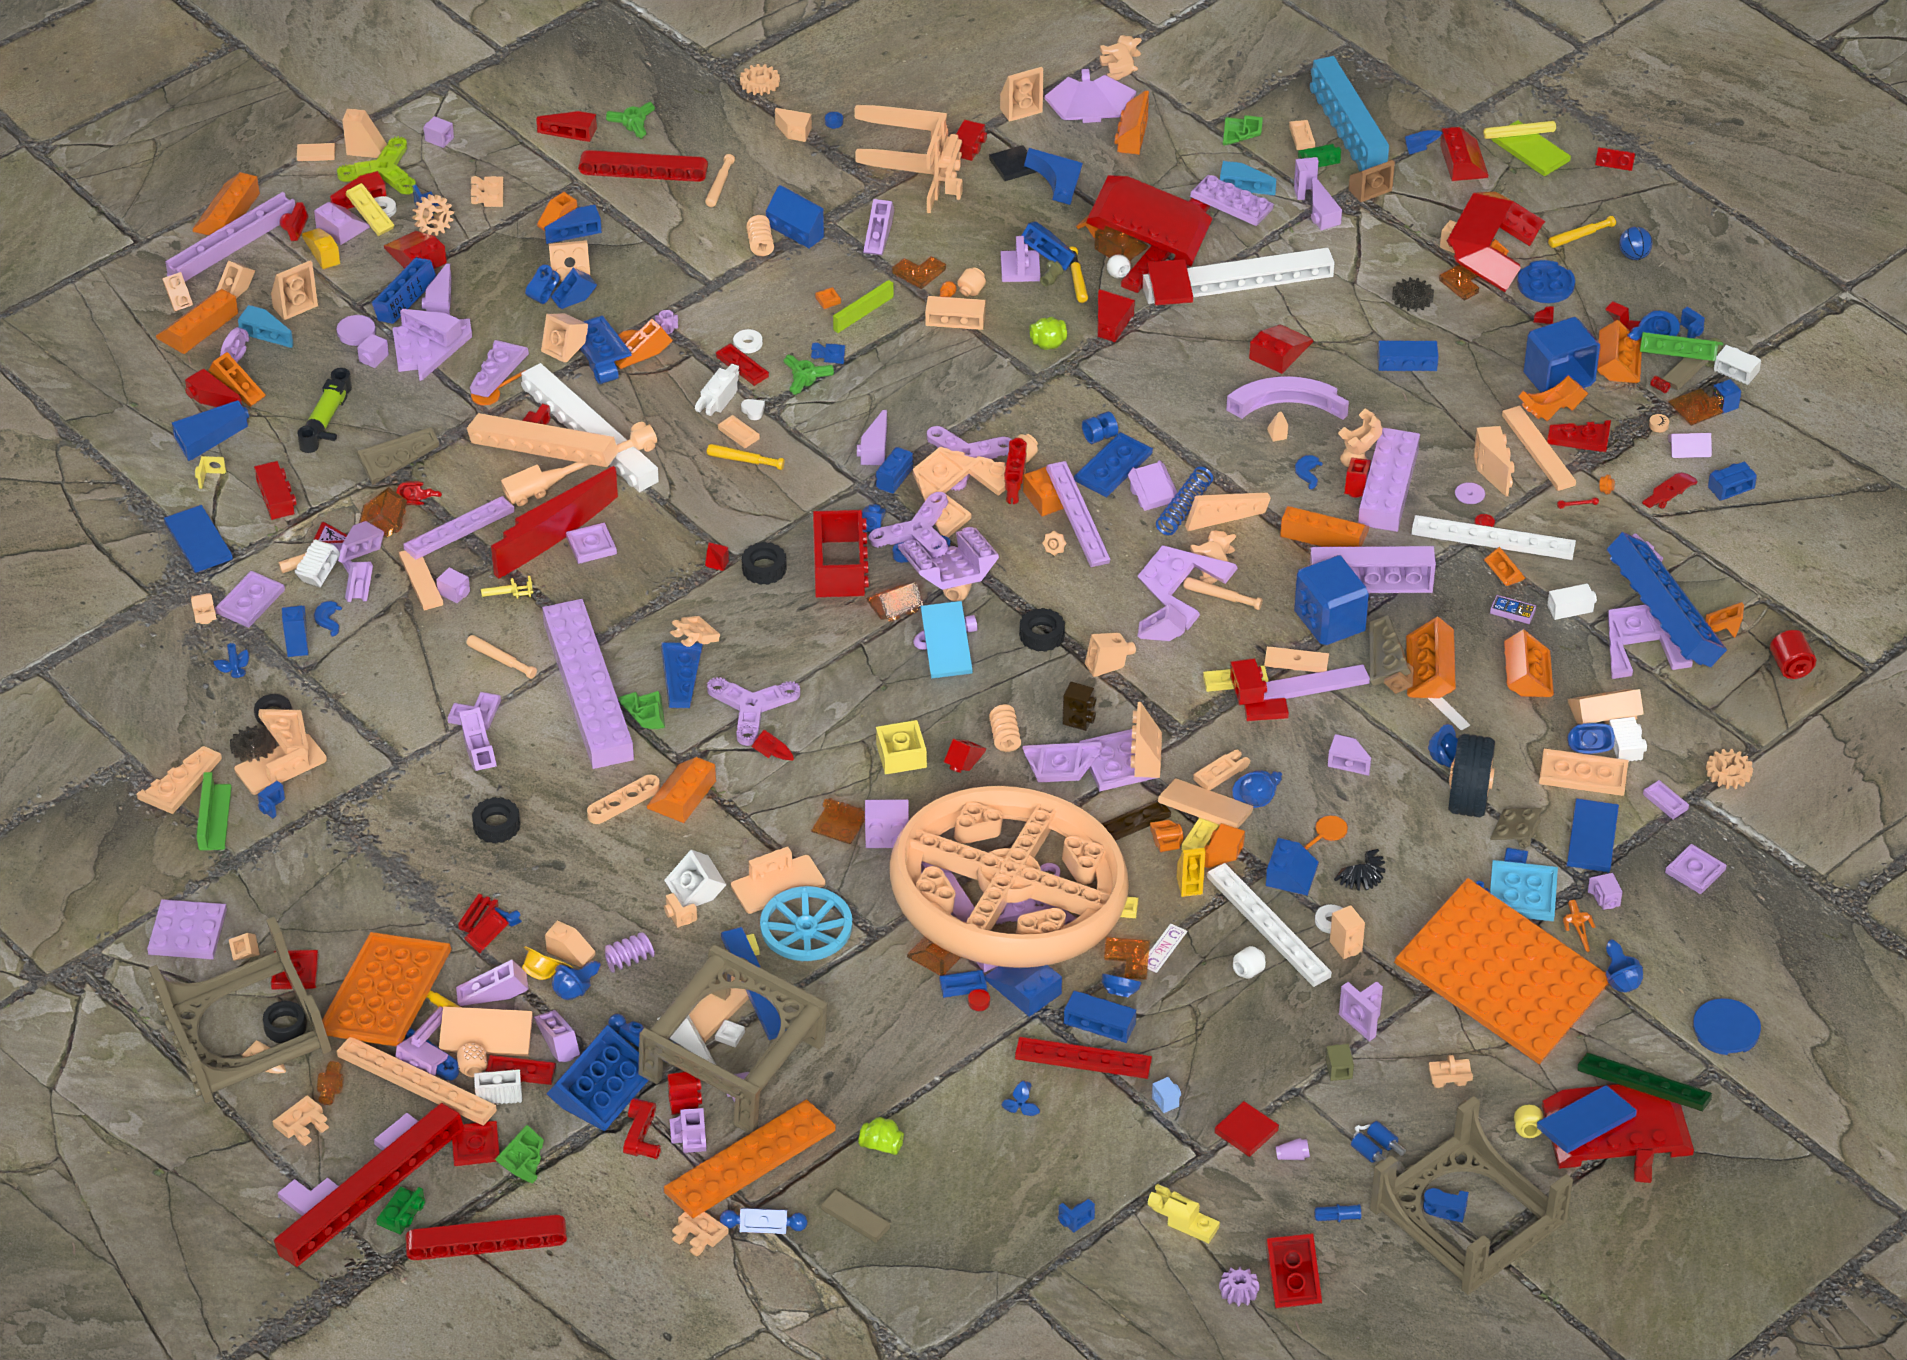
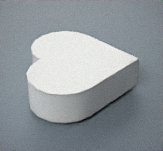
[741,399,765,420]

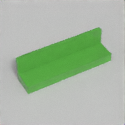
[1640,332,1723,361]
[197,772,232,850]

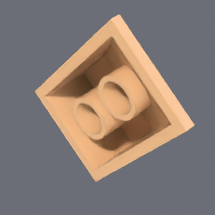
[1000,67,1043,122]
[271,260,318,320]

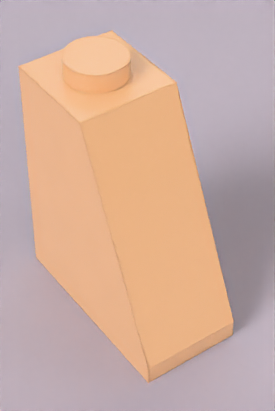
[343,109,387,158]

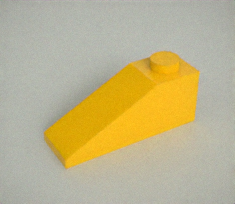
[301,228,340,270]
[1177,848,1205,897]

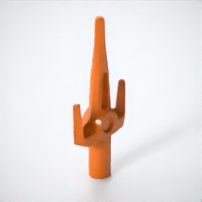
[1563,900,1595,952]

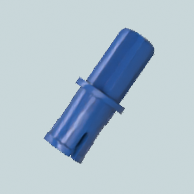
[1314,1204,1361,1222]

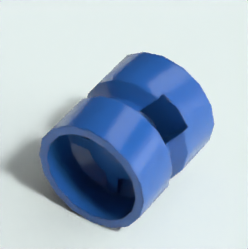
[1082,411,1118,444]

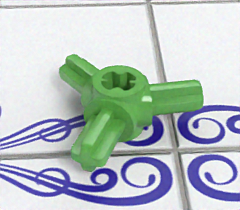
[606,102,655,139]
[783,354,834,395]

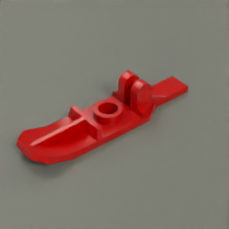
[1642,472,1698,509]

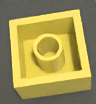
[876,720,927,774]

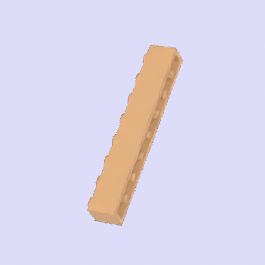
[467,413,618,467]

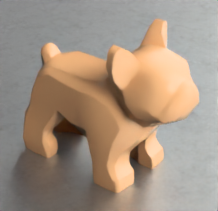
[1100,35,1142,81]
[1338,408,1383,467]
[1190,530,1236,584]

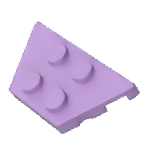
[1023,742,1104,782]

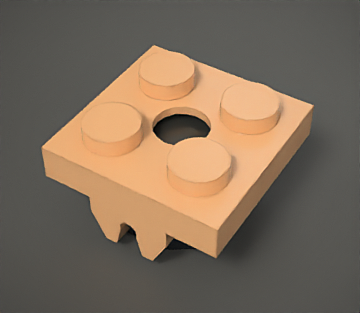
[549,240,590,282]

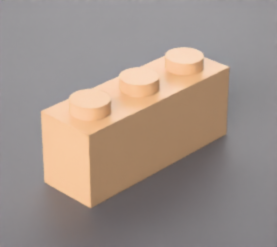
[925,296,986,330]

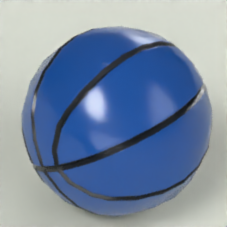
[1619,227,1653,260]

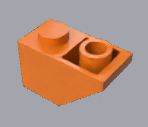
[537,192,577,231]
[1204,823,1245,868]

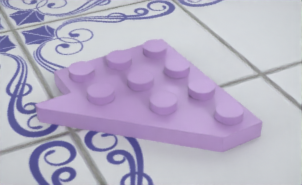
[392,319,472,380]

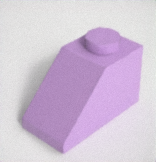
[1138,604,1186,641]
[1328,734,1371,776]

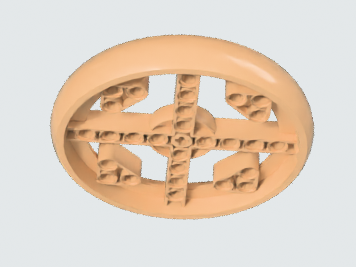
[890,786,1129,968]

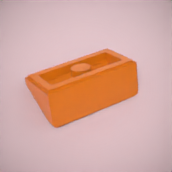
[1484,547,1525,586]

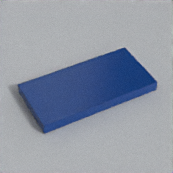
[1074,432,1153,497]
[164,505,233,573]
[1567,799,1619,872]
[1537,1085,1637,1153]

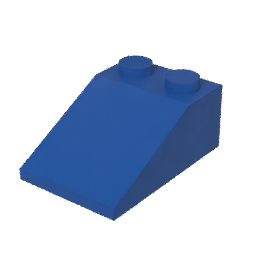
[984,965,1062,1017]

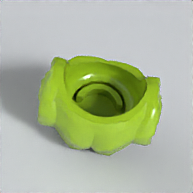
[1029,317,1068,350]
[858,1117,904,1155]

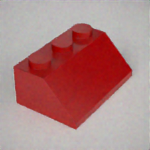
[1440,127,1489,181]

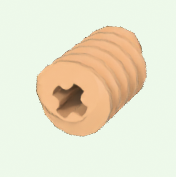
[746,215,774,256]
[989,704,1021,752]

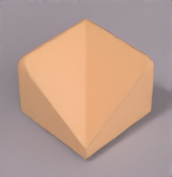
[1267,412,1288,442]
[229,933,260,961]

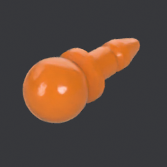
[939,281,957,297]

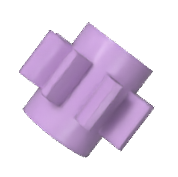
[655,310,678,334]

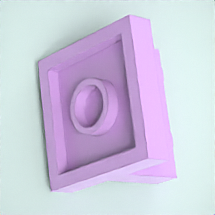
[1001,236,1040,282]
[1339,982,1383,1041]

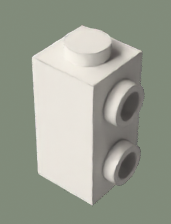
[1547,584,1597,620]

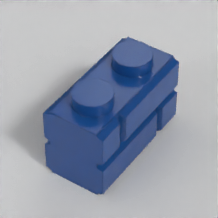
[876,447,913,493]
[1708,461,1757,501]

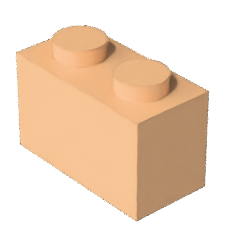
[1330,905,1365,959]

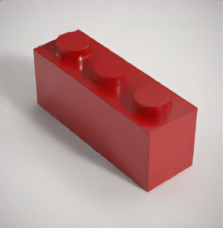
[254,461,297,520]

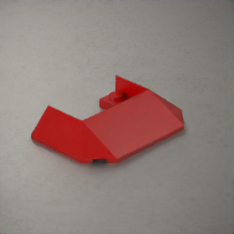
[1447,192,1546,292]

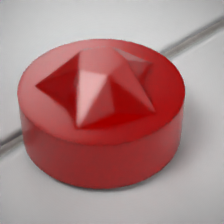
[1474,514,1495,527]

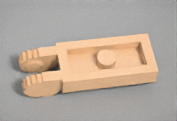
[1193,749,1251,790]

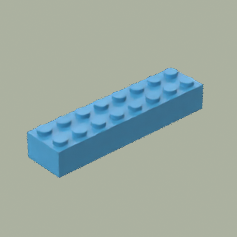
[1310,56,1389,171]

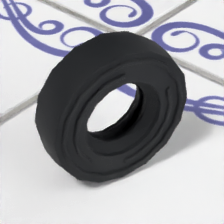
[254,694,292,726]

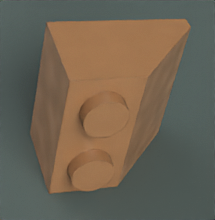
[1349,160,1395,203]

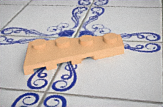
[1185,493,1271,531]
[137,746,222,814]

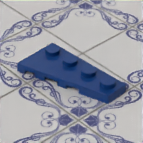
[661,643,703,708]

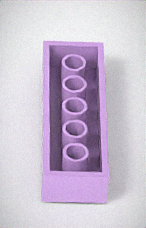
[1358,428,1420,532]
[1309,546,1436,593]

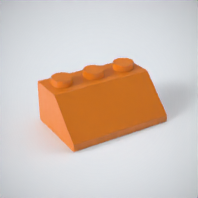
[1115,91,1149,155]
[1597,320,1642,383]
[1504,629,1554,697]
[647,757,716,823]

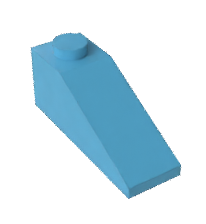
[1220,161,1277,195]
[238,305,293,348]

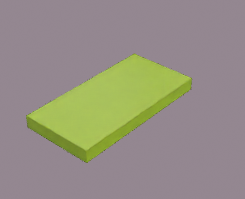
[1491,120,1571,176]

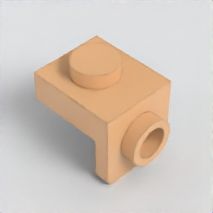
[191,593,216,624]
[664,893,697,928]

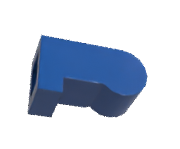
[1423,1188,1469,1223]

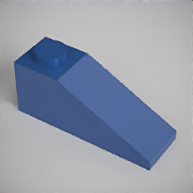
[544,204,602,244]
[1021,221,1076,271]

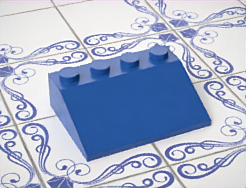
[546,1025,649,1131]

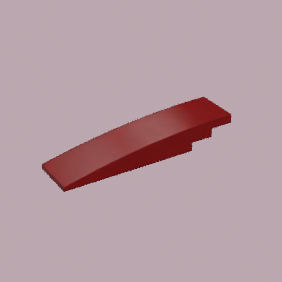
[491,466,618,579]

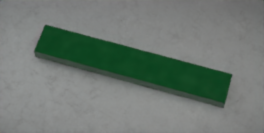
[1577,1053,1712,1112]

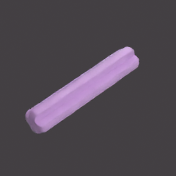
[411,1007,443,1047]

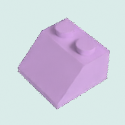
[314,202,370,245]

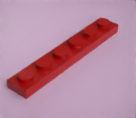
[1015,1037,1152,1079]

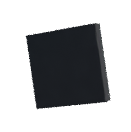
[989,145,1037,182]

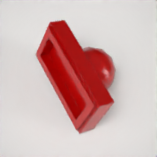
[280,202,309,241]

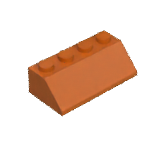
[193,172,260,235]
[156,289,238,354]
[1280,506,1370,547]
[1406,616,1456,698]

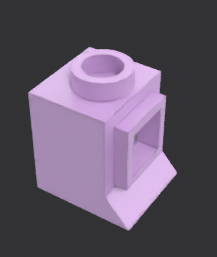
[1588,873,1622,910]

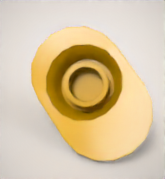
[522,946,573,980]

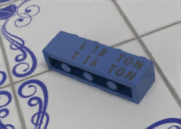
[372,257,436,324]

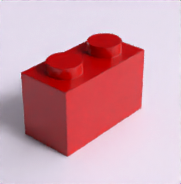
[955,119,987,161]
[1230,658,1267,705]

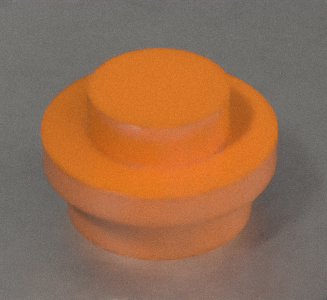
[1599,475,1615,495]

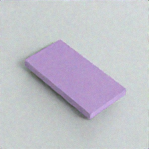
[1190,175,1274,226]

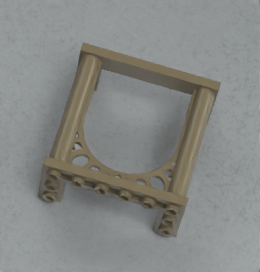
[148,917,332,1103]
[638,944,828,1133]
[1370,1096,1573,1295]

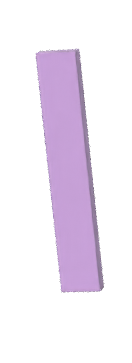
[1046,461,1111,567]
[404,496,514,560]
[1264,665,1370,700]

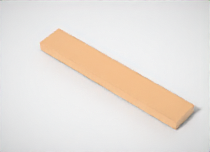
[1502,406,1576,491]

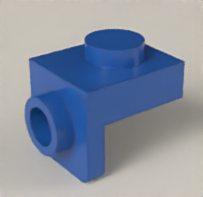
[1680,306,1705,339]
[862,504,886,532]
[258,781,285,819]

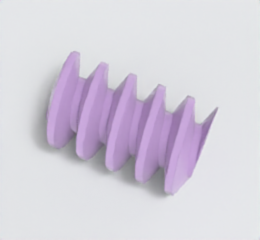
[605,932,654,972]

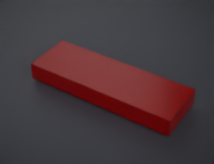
[716,343,769,386]
[485,1055,556,1085]

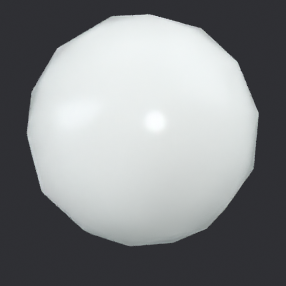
[1107,254,1131,279]

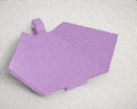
[1045,69,1136,123]

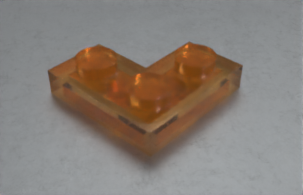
[892,256,946,289]
[1439,264,1479,301]
[1104,937,1150,980]

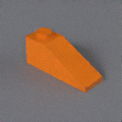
[614,319,673,369]
[208,352,266,407]

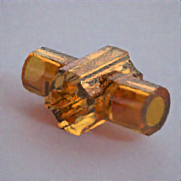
[317,1061,343,1105]

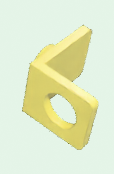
[195,456,226,489]

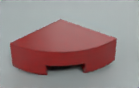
[1534,306,1554,324]

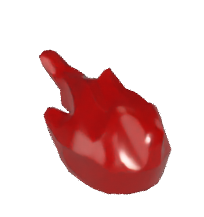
[396,481,442,506]

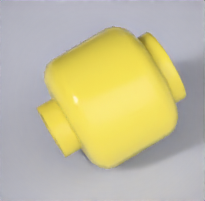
[1514,1104,1544,1139]

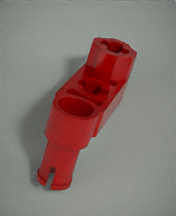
[1004,438,1027,504]
[623,1098,661,1160]

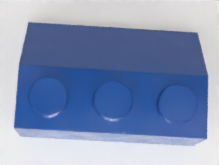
[766,185,824,249]

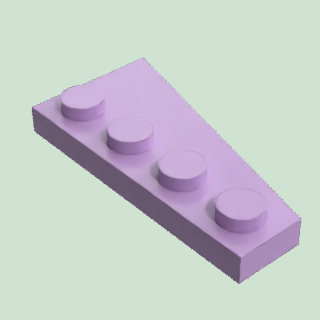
[470,340,529,397]

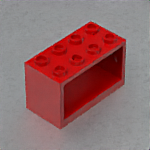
[813,510,869,598]

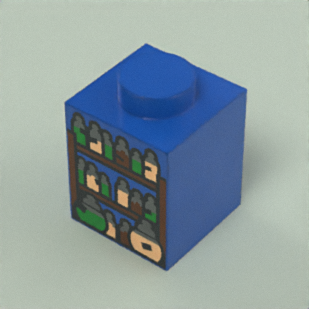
[1711,379,1741,414]

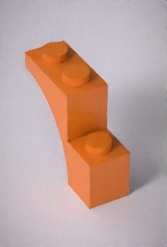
[1518,375,1589,422]

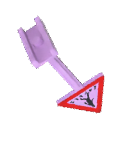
[312,522,373,602]

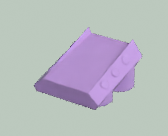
[1128,460,1180,511]

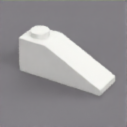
[657,1015,716,1065]

